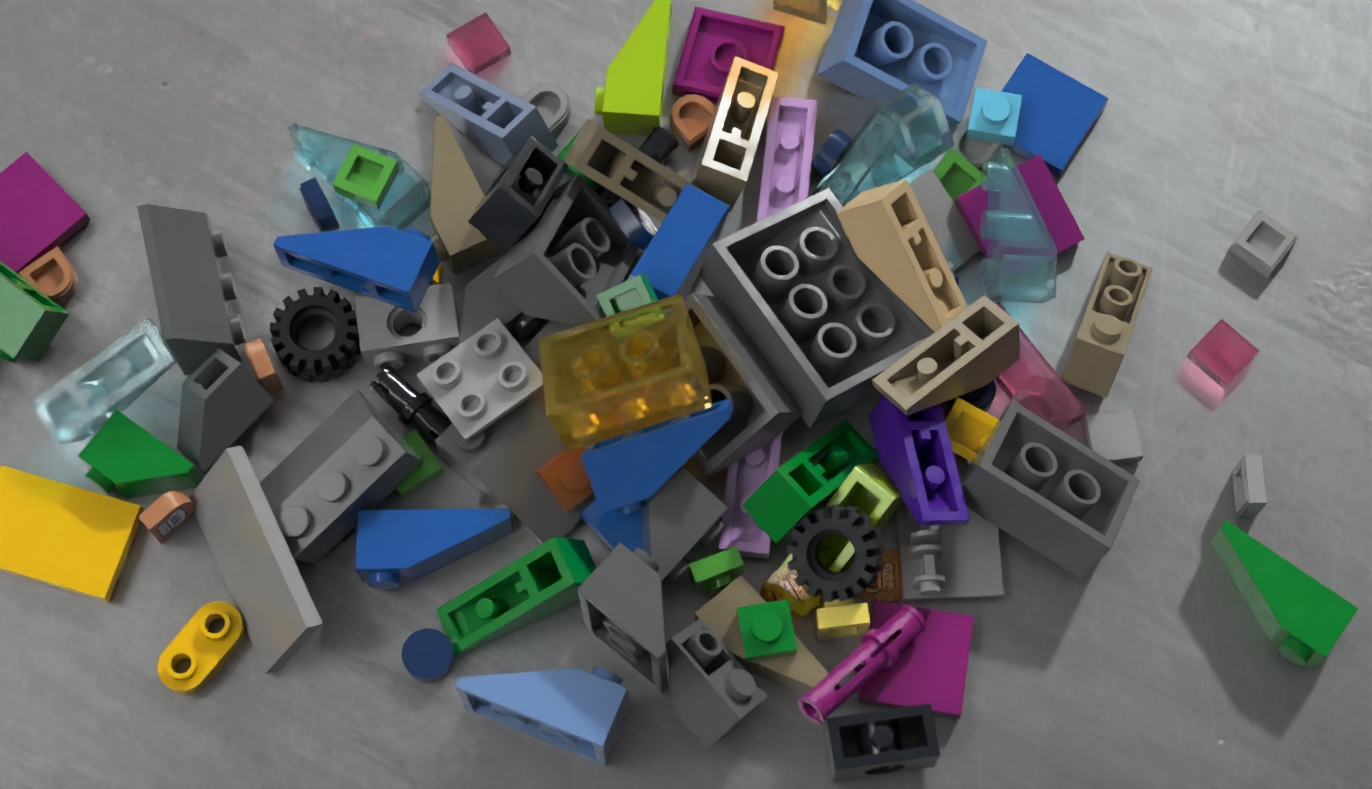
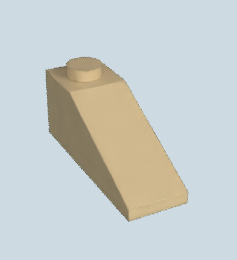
[836,179,968,332]

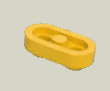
[157,601,246,695]

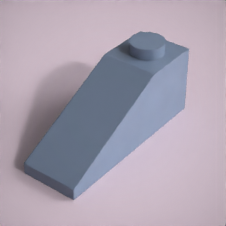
[419,63,558,166]

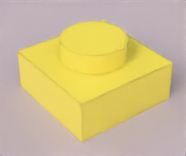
[814,598,870,641]

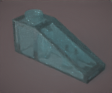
[30,318,178,445]

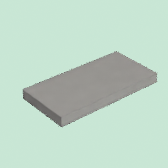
[189,446,322,674]

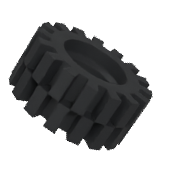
[270,287,361,383]
[786,505,887,602]

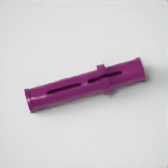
[798,605,926,725]

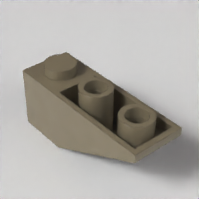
[1060,252,1153,398]

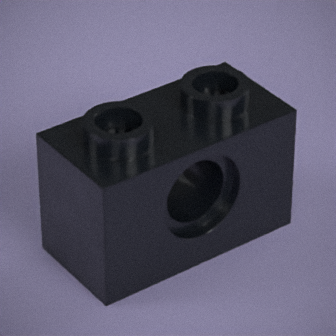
[468,136,569,252]
[823,703,940,782]

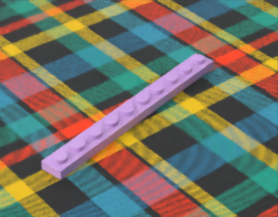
[718,96,818,559]

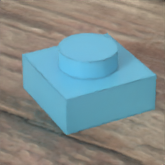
[966,87,1022,146]

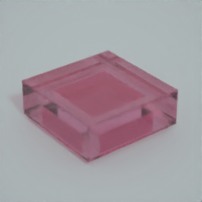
[446,12,511,75]
[1187,319,1259,389]

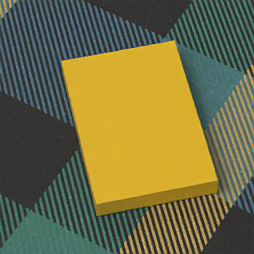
[0,465,144,603]

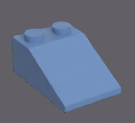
[817,0,987,125]
[455,667,631,766]

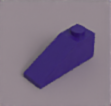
[869,395,970,526]

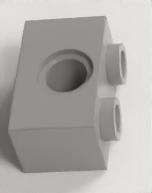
[354,282,460,371]

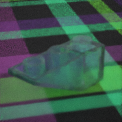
[812,83,955,207]
[289,124,431,231]
[979,148,1057,303]

